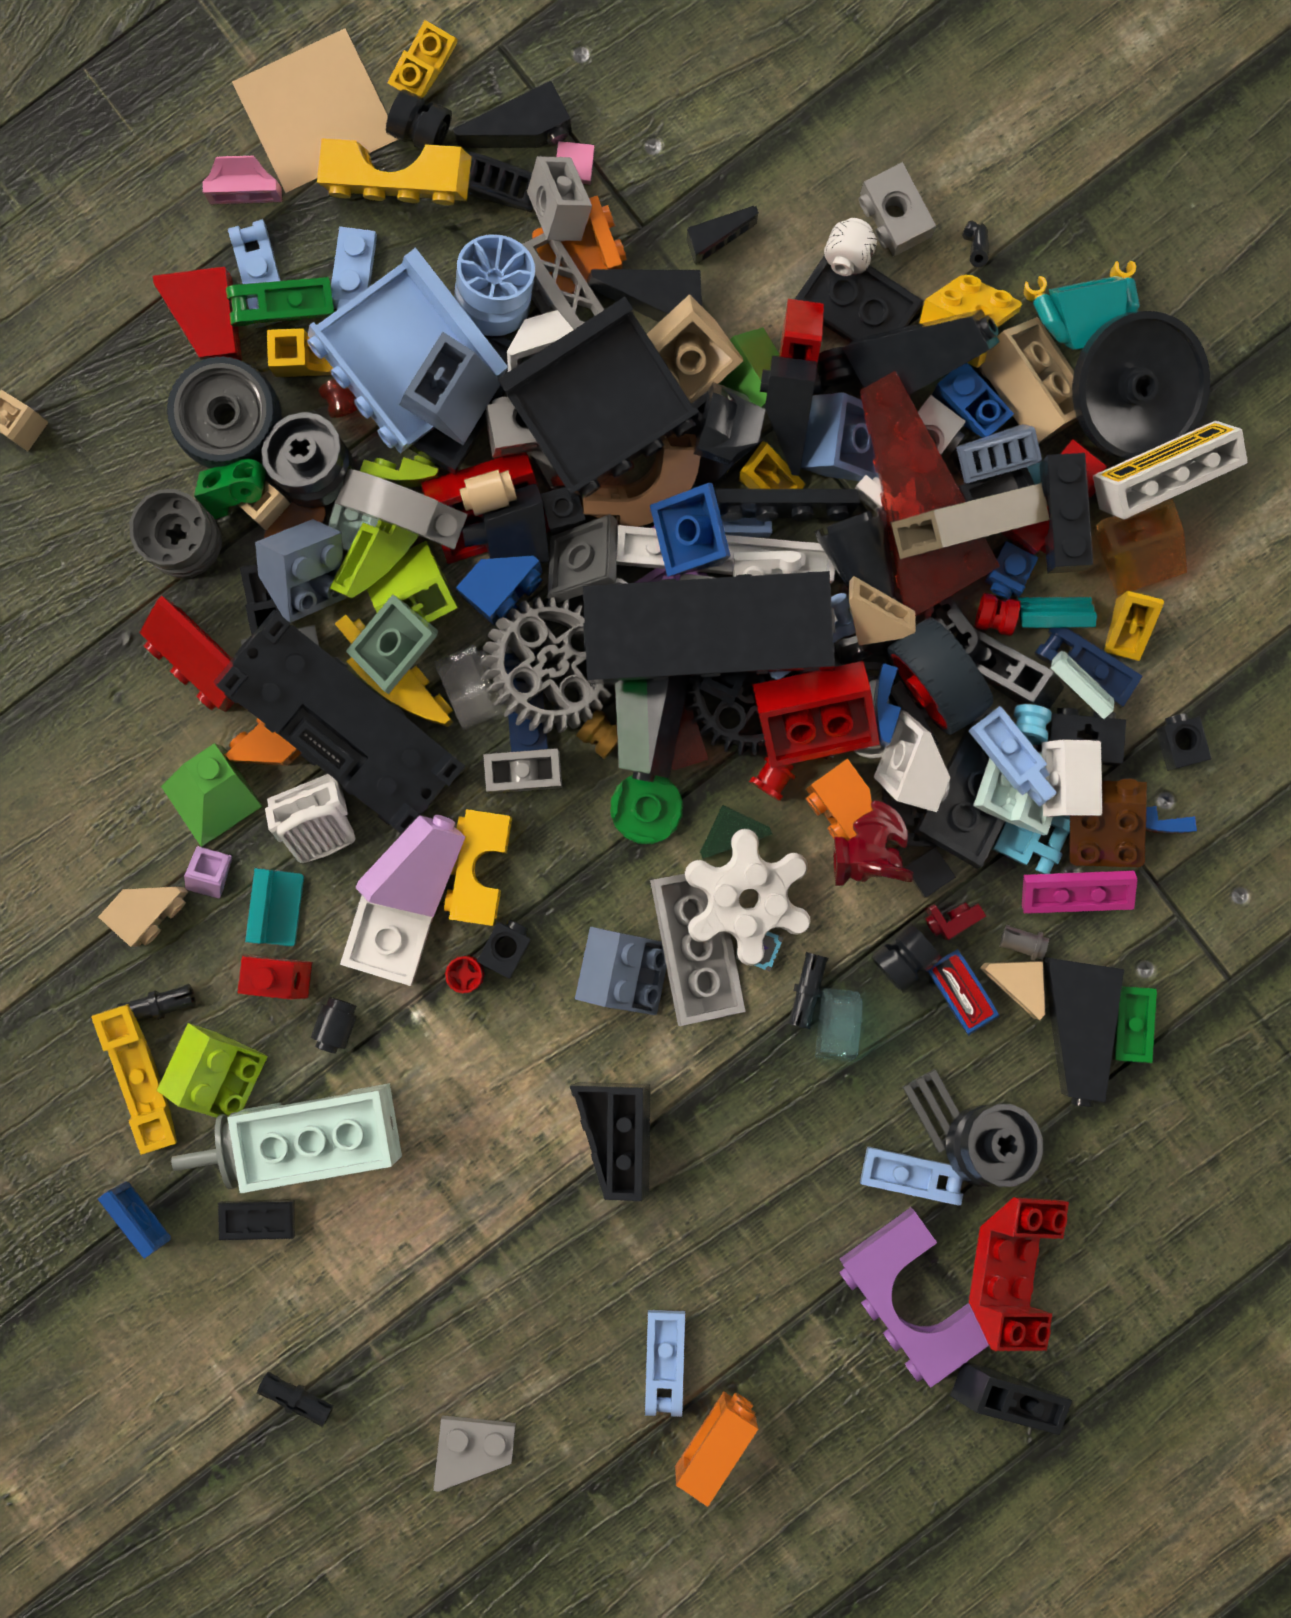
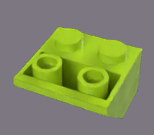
[367,541,459,623]
[157,1023,268,1118]

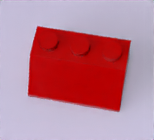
[421,453,551,564]
[139,596,234,712]
[753,661,880,768]

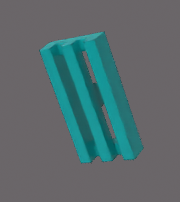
[1018,597,1097,628]

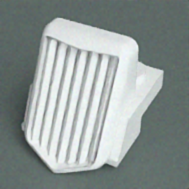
[265,774,356,863]

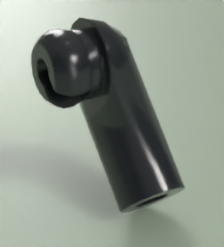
[962,220,989,268]

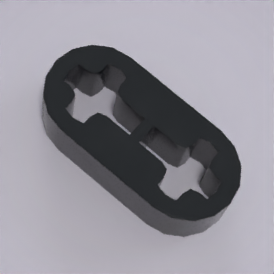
[925,596,980,659]

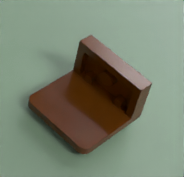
[1070,779,1147,867]

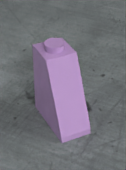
[356,815,465,917]

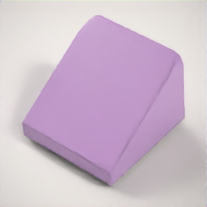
[184,846,232,898]

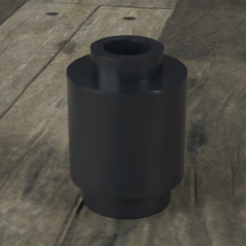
[311,996,357,1054]

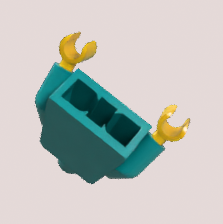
[1024,261,1140,349]

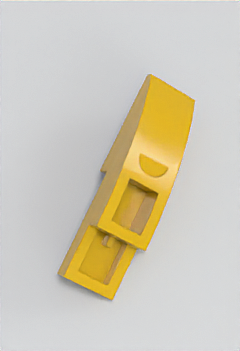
[335,615,453,727]

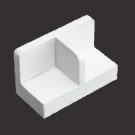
[1042,740,1102,817]

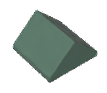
[346,594,438,694]

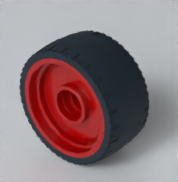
[887,618,994,735]

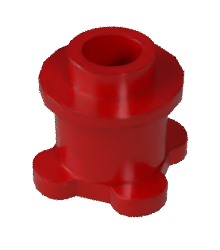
[749,757,796,801]

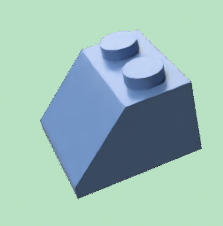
[801,393,889,481]

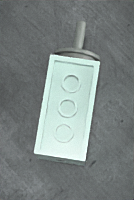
[171,1083,402,1193]

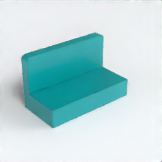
[245,868,304,946]

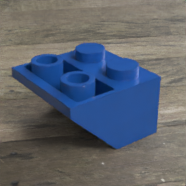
[456,556,543,626]

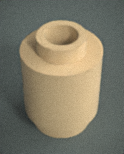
[459,470,517,516]

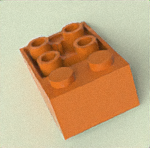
[805,758,872,841]

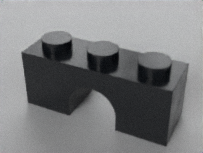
[1040,453,1093,574]

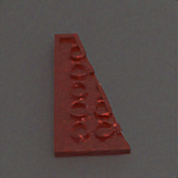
[860,371,1000,616]

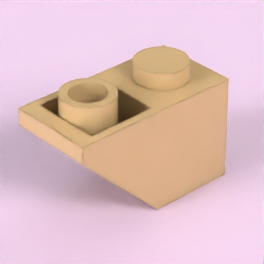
[98,887,188,947]

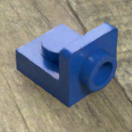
[984,541,1039,599]

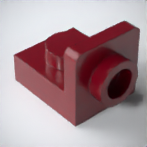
[924,902,986,940]

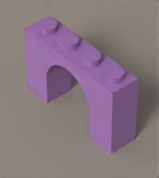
[839,1207,989,1388]

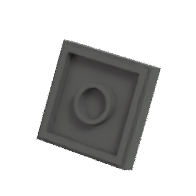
[548,514,617,603]

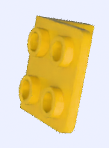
[919,275,1022,368]

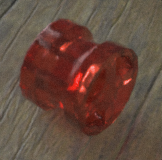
[318,379,358,419]

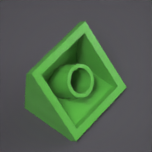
[718,327,779,409]

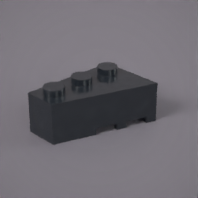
[570,1082,650,1201]

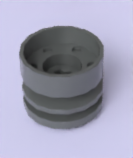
[129,489,222,578]

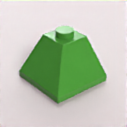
[161,743,263,847]

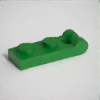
[226,277,334,326]

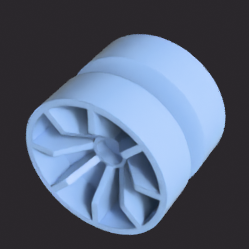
[454,235,535,336]

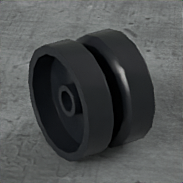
[261,412,354,508]
[946,1104,1043,1187]

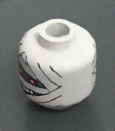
[824,218,877,276]

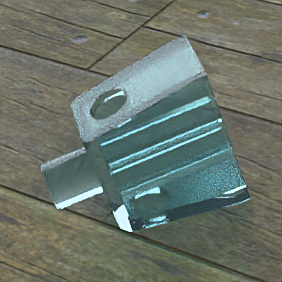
[815,988,863,1061]

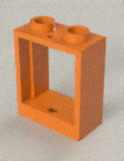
[675,1391,758,1507]

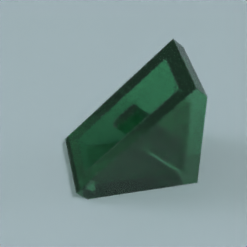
[699,805,772,860]

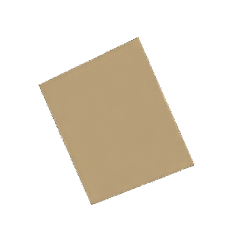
[232,28,399,193]

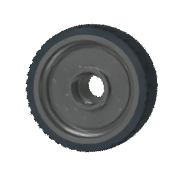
[167,356,282,469]

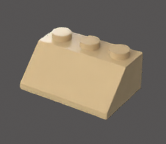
[647,294,743,404]
[979,317,1078,444]

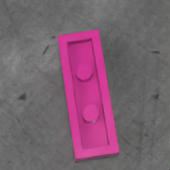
[1022,871,1137,914]

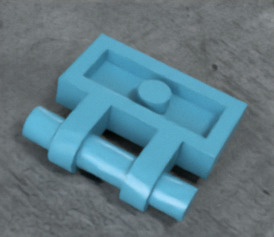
[992,816,1070,874]

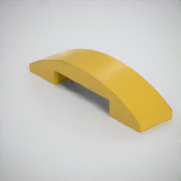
[91,1004,177,1155]

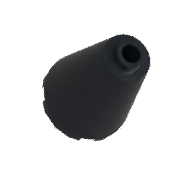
[814,506,895,598]

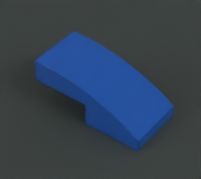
[874,663,901,747]

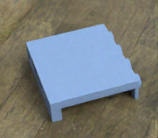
[307,248,508,454]

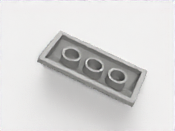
[650,874,746,1026]

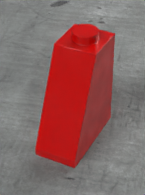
[152,266,242,361]
[779,299,824,368]

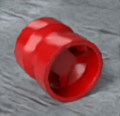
[975,592,1021,637]
[445,956,485,993]

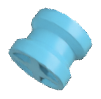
[1014,704,1052,745]

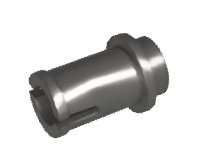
[999,924,1049,961]

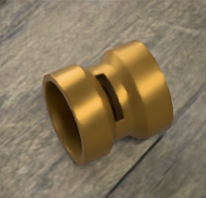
[576,710,618,759]

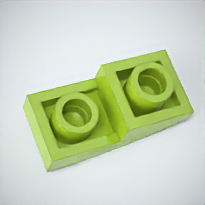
[360,456,442,487]

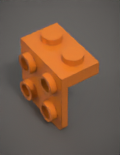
[532,195,627,294]

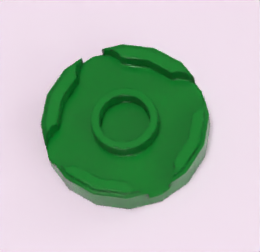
[610,775,683,844]

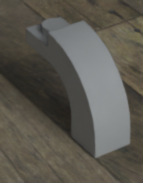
[335,469,468,549]

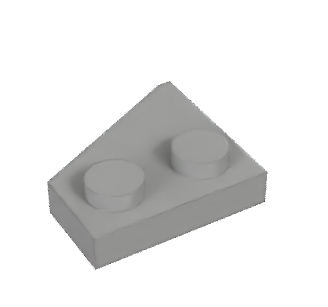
[433,1415,516,1491]

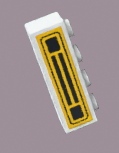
[1093,420,1248,519]

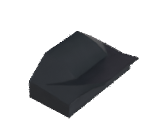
[693,382,766,465]

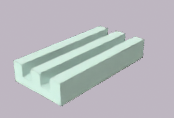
[1051,651,1114,719]

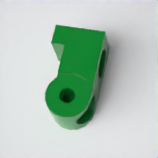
[194,459,267,519]

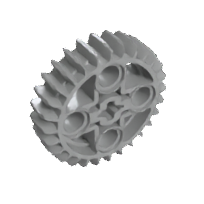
[481,597,615,733]

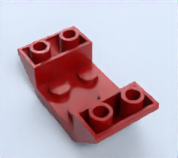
[969,1197,1069,1351]

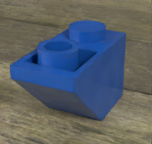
[932,363,1014,438]

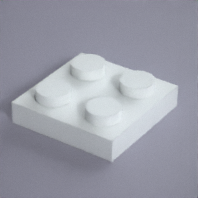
[340,895,433,986]

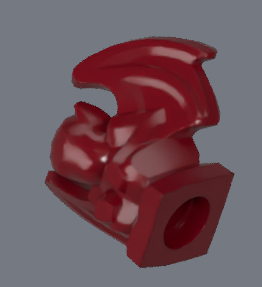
[833,801,913,886]

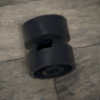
[386,89,452,150]
[871,923,942,993]

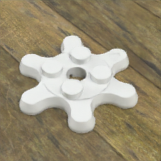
[685,829,811,966]

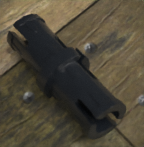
[788,952,829,1029]
[117,984,196,1022]
[257,1371,334,1427]

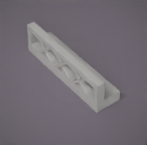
[522,233,604,330]

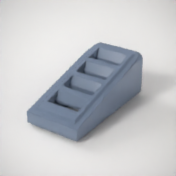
[956,424,1042,483]

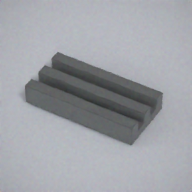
[902,1069,960,1153]

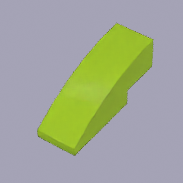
[330,520,419,598]

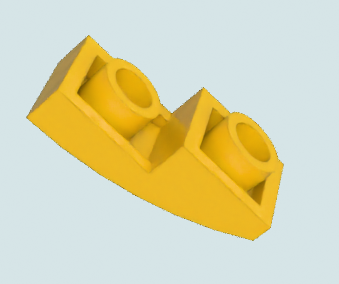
[387,20,458,97]

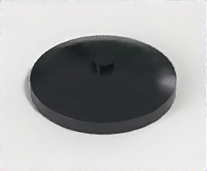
[1072,311,1210,460]

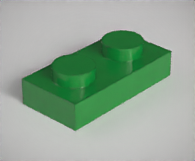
[1112,986,1157,1063]

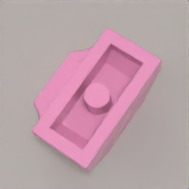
[203,156,282,204]

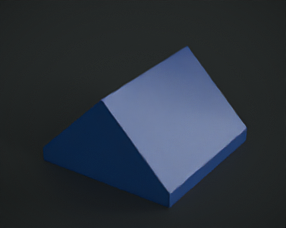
[650,483,731,577]

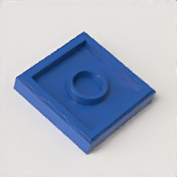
[98,1181,171,1259]

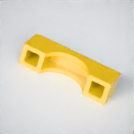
[317,138,472,205]

